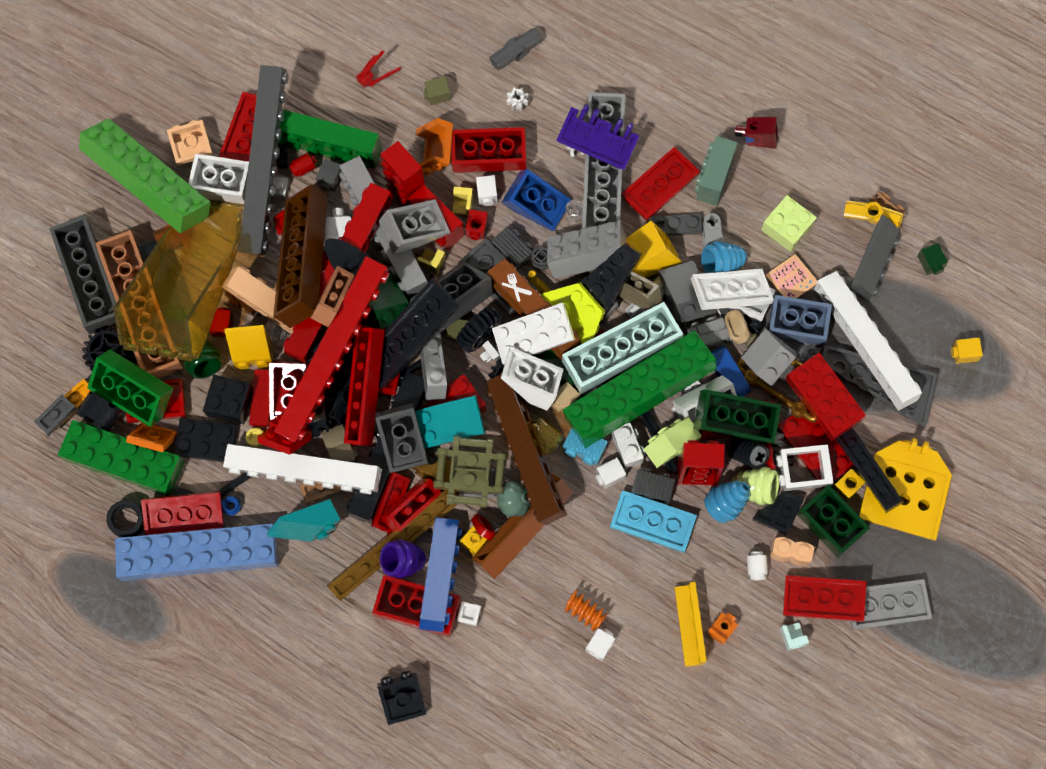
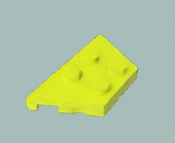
[541,283,605,344]

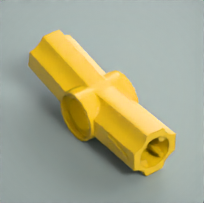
[844,201,904,228]

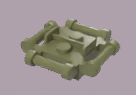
[433,435,507,508]

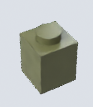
[422,76,451,106]

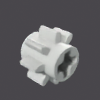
[507,88,528,111]

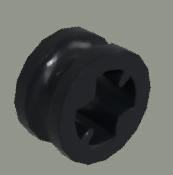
[747,318,764,335]

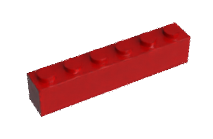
[344,327,385,446]

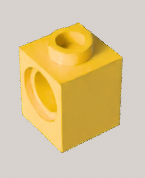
[833,469,865,502]
[460,526,488,556]

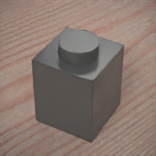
[316,159,341,191]

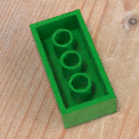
[87,350,173,427]

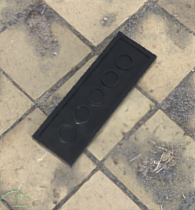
[379,278,460,389]

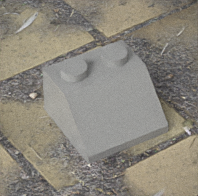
[741,328,796,386]

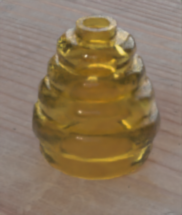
[532,416,564,456]

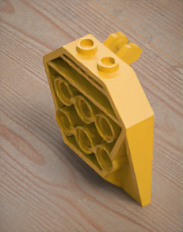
[859,438,952,541]

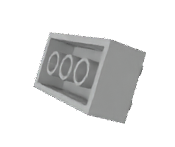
[547,220,627,279]

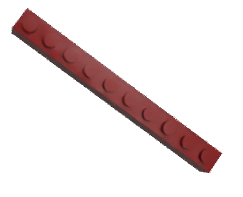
[283,182,393,363]
[274,256,390,443]

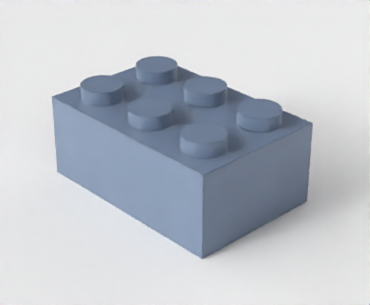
[768,295,832,347]

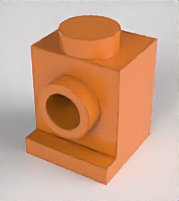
[707,612,738,646]

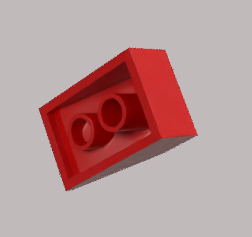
[270,359,306,420]
[421,374,487,414]

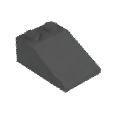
[658,261,717,324]
[375,403,428,473]

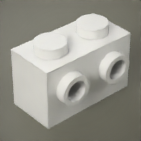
[611,423,646,470]

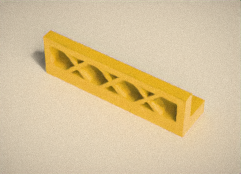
[674,582,707,667]

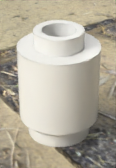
[747,551,768,581]

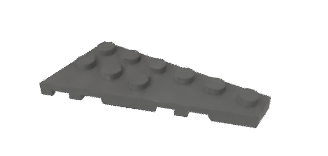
[822,345,938,429]

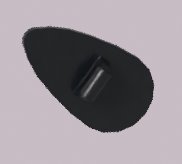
[325,238,372,289]

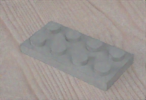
[850,579,932,630]

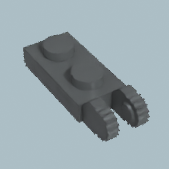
[649,214,702,236]

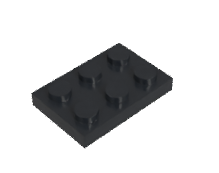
[173,418,238,463]

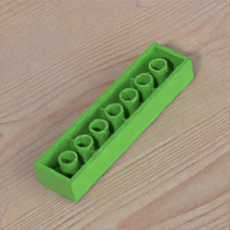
[79,118,210,233]

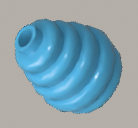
[701,241,747,273]
[704,480,750,523]

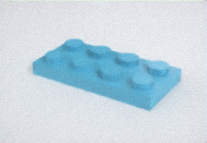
[610,490,697,553]

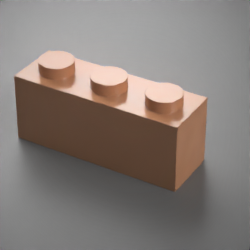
[311,266,354,327]

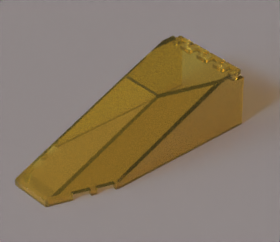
[113,200,242,361]

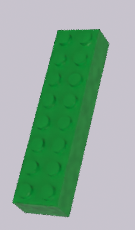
[562,330,717,449]

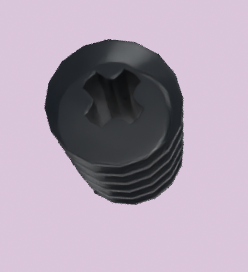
[728,438,769,469]

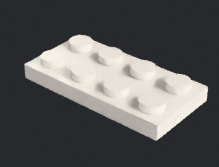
[691,269,774,310]
[492,303,575,365]

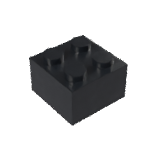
[203,374,253,425]

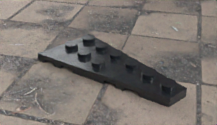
[578,243,643,346]

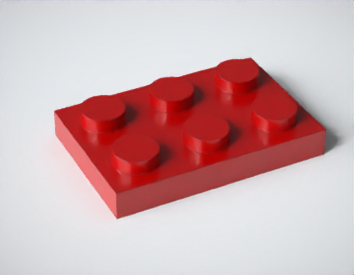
[126,378,186,424]

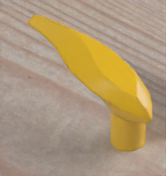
[527,271,551,293]

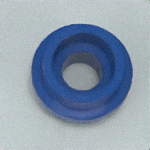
[222,496,241,516]

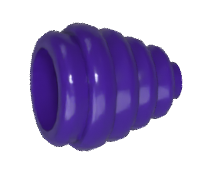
[380,539,426,579]

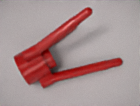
[355,50,401,88]

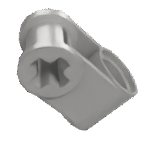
[702,213,724,248]

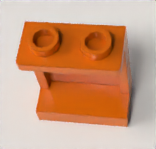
[416,118,453,175]

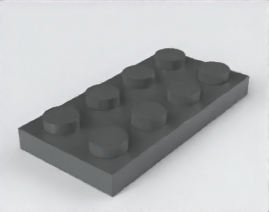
[458,238,537,316]

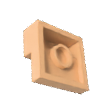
[167,120,213,166]

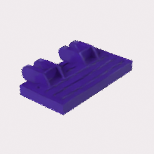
[556,104,640,171]

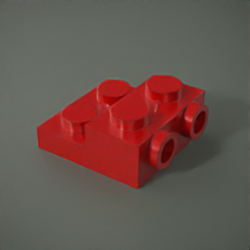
[257,414,312,455]

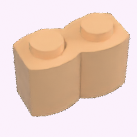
[770,537,814,566]

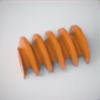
[565,589,609,631]

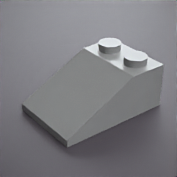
[379,199,450,254]

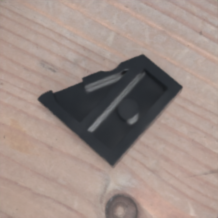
[753,491,803,536]

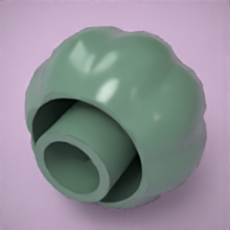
[497,481,531,517]

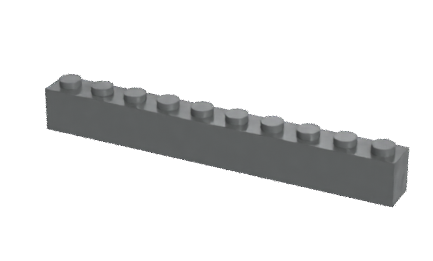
[239,65,289,256]

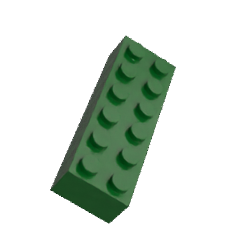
[278,109,382,169]
[57,420,184,496]

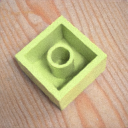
[761,195,817,252]
[644,417,702,468]

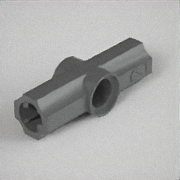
[489,28,542,71]

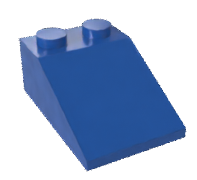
[501,169,571,231]

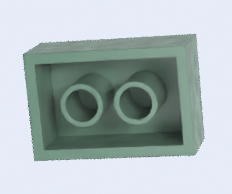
[694,136,738,206]

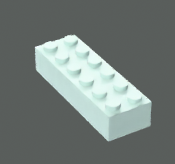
[562,302,683,394]

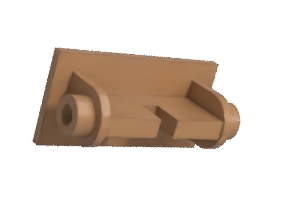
[869,191,907,217]

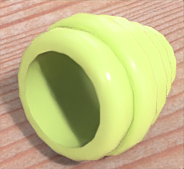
[732,467,779,505]

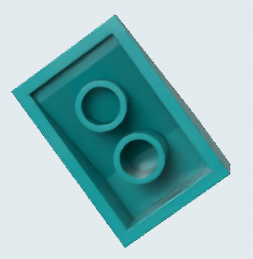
[415,396,486,448]
[267,499,340,542]

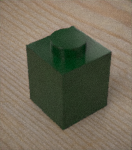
[918,243,948,275]

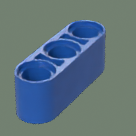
[711,345,751,397]

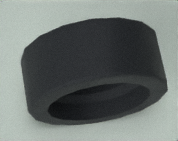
[106,500,144,538]

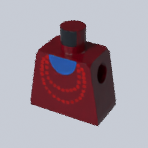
[735,117,778,149]

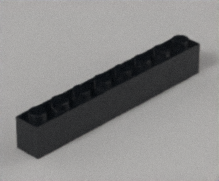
[346,371,425,524]

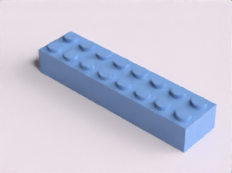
[115,524,278,581]

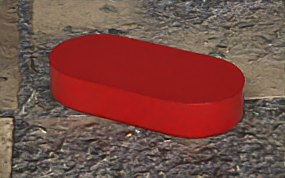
[471,514,495,541]

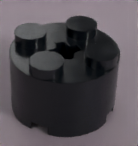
[76,390,123,432]

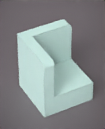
[780,623,809,651]

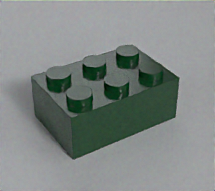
[797,484,870,558]

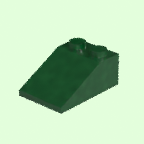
[367,271,409,330]

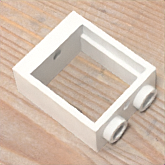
[776,445,833,491]

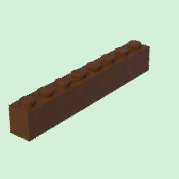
[486,374,567,525]

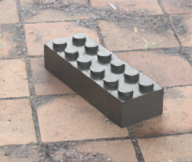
[49,215,123,335]

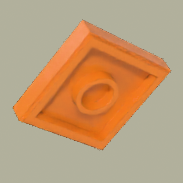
[126,422,177,452]

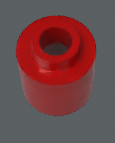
[288,152,317,178]

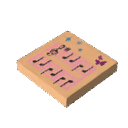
[765,254,817,298]

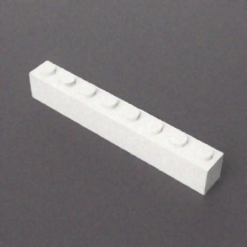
[814,271,922,411]
[223,444,382,495]

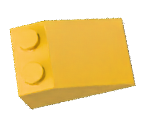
[225,325,273,369]

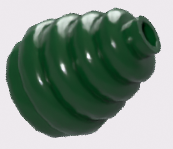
[183,334,221,379]

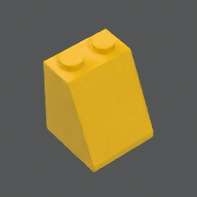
[626,220,682,278]

